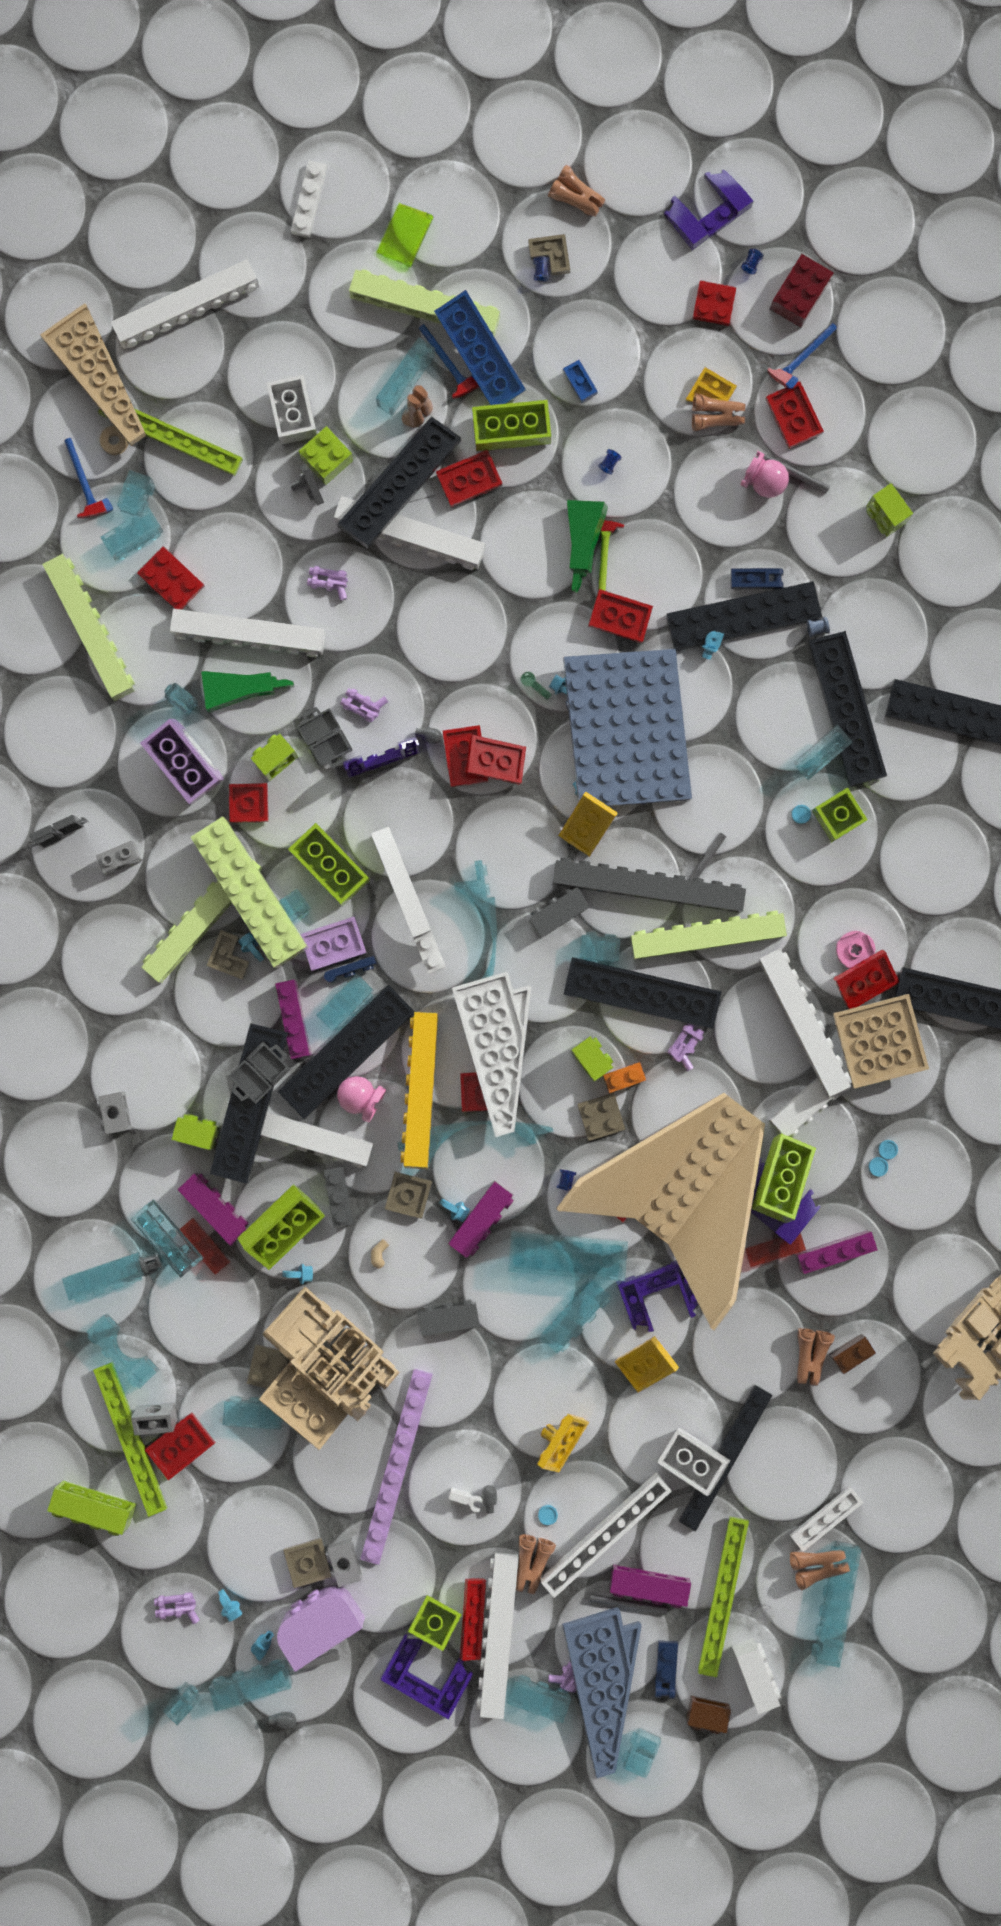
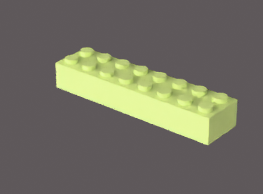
[190,817,309,969]

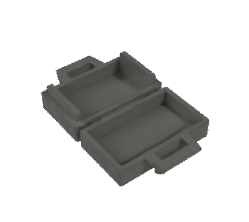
[297,707,353,768]
[27,815,89,848]
[229,1042,291,1103]

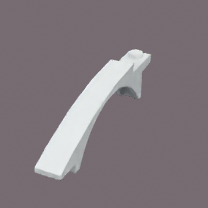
[371,827,446,974]

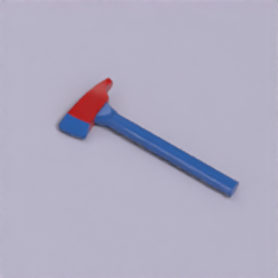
[767,323,837,389]
[418,324,479,399]
[64,438,113,518]

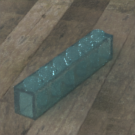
[812,1541,861,1668]

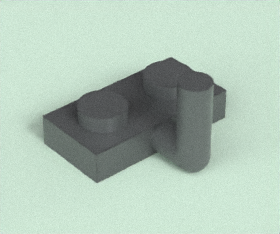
[290,464,324,506]

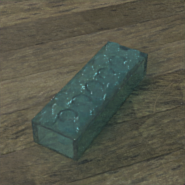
[508,1231,628,1281]

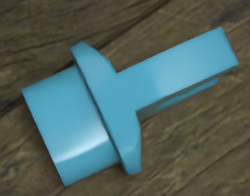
[702,631,724,660]
[549,674,567,695]
[238,933,264,962]
[439,1198,470,1222]
[282,1264,313,1284]
[218,1589,242,1622]
[251,1631,274,1661]

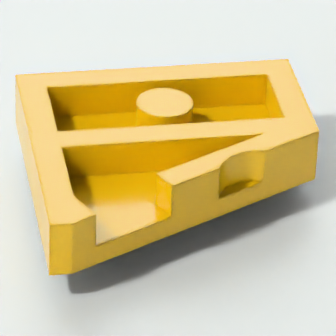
[686,367,737,402]

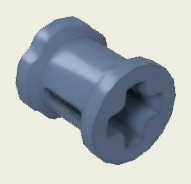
[807,617,830,637]

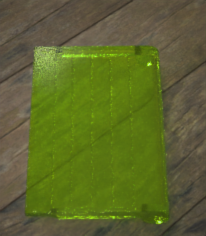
[376,203,434,268]

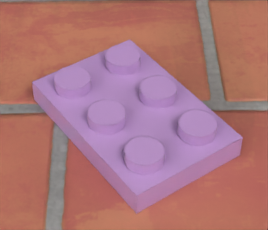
[300,917,366,971]

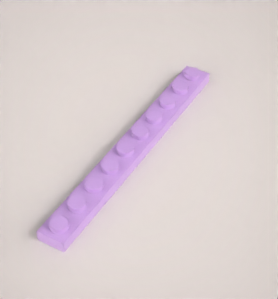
[360,1368,433,1565]

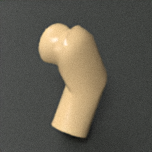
[371,1239,389,1269]

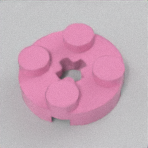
[836,931,876,969]

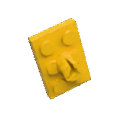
[558,792,618,857]
[614,1336,679,1393]
[537,1413,589,1473]

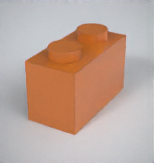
[603,1062,646,1093]

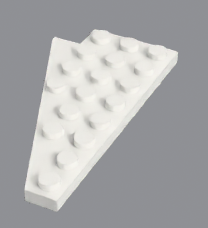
[452,971,531,1137]

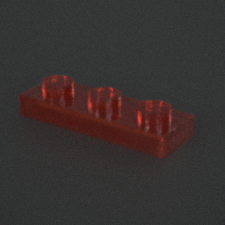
[178,1218,231,1275]
[745,1233,806,1267]

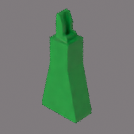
[567,500,608,593]
[201,671,295,713]

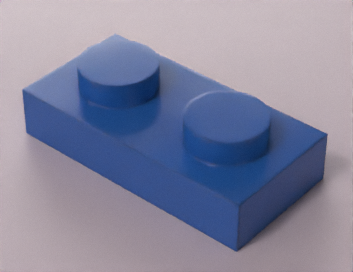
[563,360,598,403]

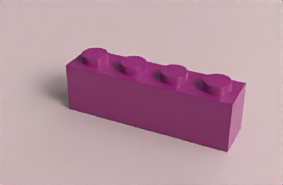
[275,979,312,1059]
[177,1173,249,1246]
[448,1181,514,1258]
[795,1230,878,1274]
[609,1564,691,1608]

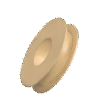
[100,426,129,455]

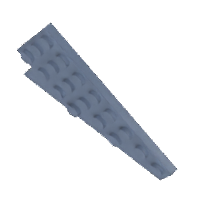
[562,1607,642,1778]

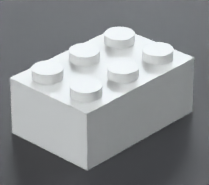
[266,375,317,445]
[657,1428,730,1496]
[732,1638,781,1715]

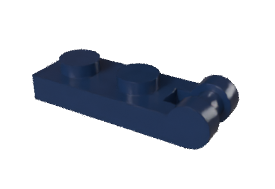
[730,568,784,589]
[324,956,377,983]
[655,1640,678,1699]

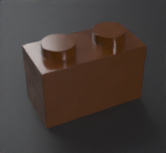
[829,1334,876,1374]
[686,1695,731,1734]

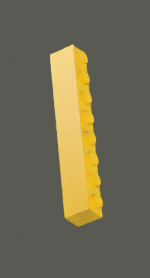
[400,1012,438,1170]

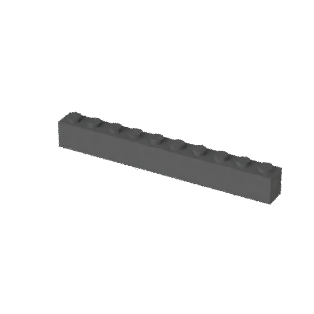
[552,858,746,913]

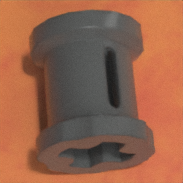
[139,1251,164,1274]

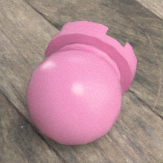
[740,451,789,498]
[337,1076,386,1123]

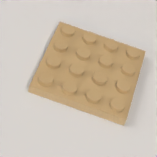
[833,994,929,1089]
[259,1348,348,1450]

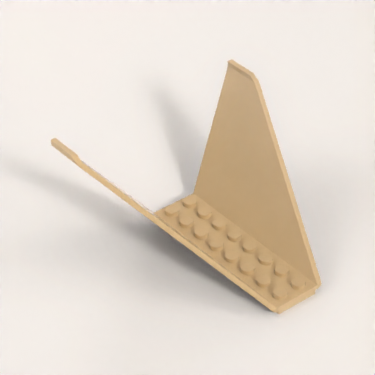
[556,1093,765,1330]

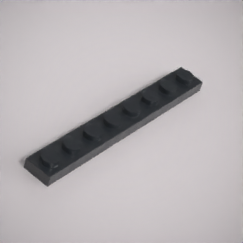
[678,1384,773,1532]

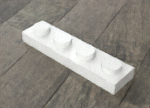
[291,160,327,238]
[790,1486,864,1552]

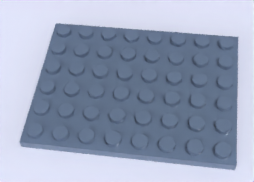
[563,649,692,807]

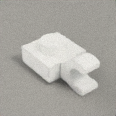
[449,1488,483,1512]

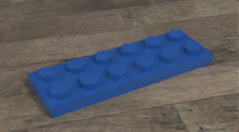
[434,290,526,405]

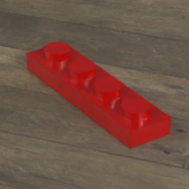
[460,1578,486,1661]

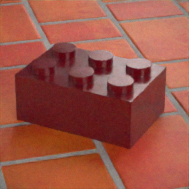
[770,254,834,328]

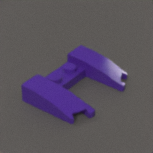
[664,169,753,251]
[343,737,421,778]
[751,1158,821,1245]
[616,1260,699,1332]
[380,1634,473,1720]

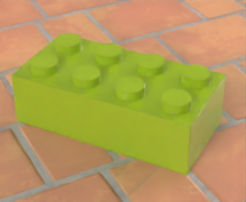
[472,400,551,451]
[288,823,370,906]
[751,1133,816,1223]
[237,1184,325,1270]
[47,1480,137,1536]

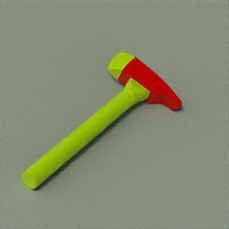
[598,520,625,591]

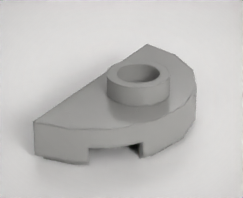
[303,1649,340,1669]

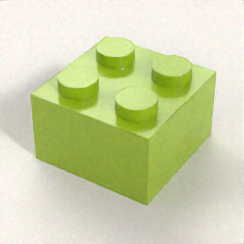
[299,426,354,485]
[866,483,913,537]
[251,733,298,781]
[811,787,868,843]
[570,1036,614,1081]
[171,1114,221,1150]
[408,1595,462,1651]

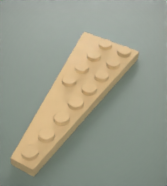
[40,303,146,446]

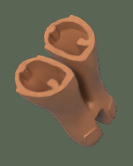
[548,165,605,217]
[402,385,433,428]
[691,393,746,431]
[797,1328,835,1386]
[515,1534,556,1595]
[790,1550,850,1590]

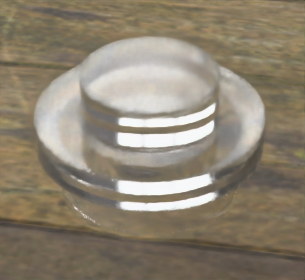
[755,1605,774,1625]

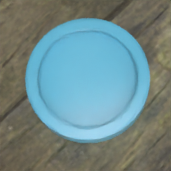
[792,805,811,824]
[878,1140,898,1159]
[868,1157,888,1177]
[538,1505,558,1525]

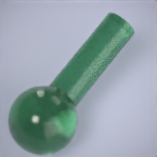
[521,671,552,700]

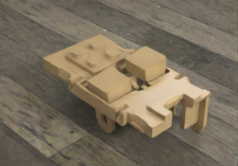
[933,1275,1001,1401]
[262,1287,400,1422]

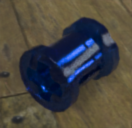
[741,248,764,275]
[533,256,550,282]
[598,449,622,475]
[556,1169,577,1191]

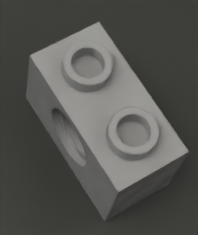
[96,841,143,876]
[97,1092,132,1134]
[131,1403,178,1435]
[326,1538,362,1587]

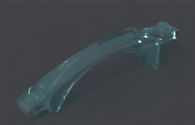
[454,860,497,979]
[397,1121,554,1168]

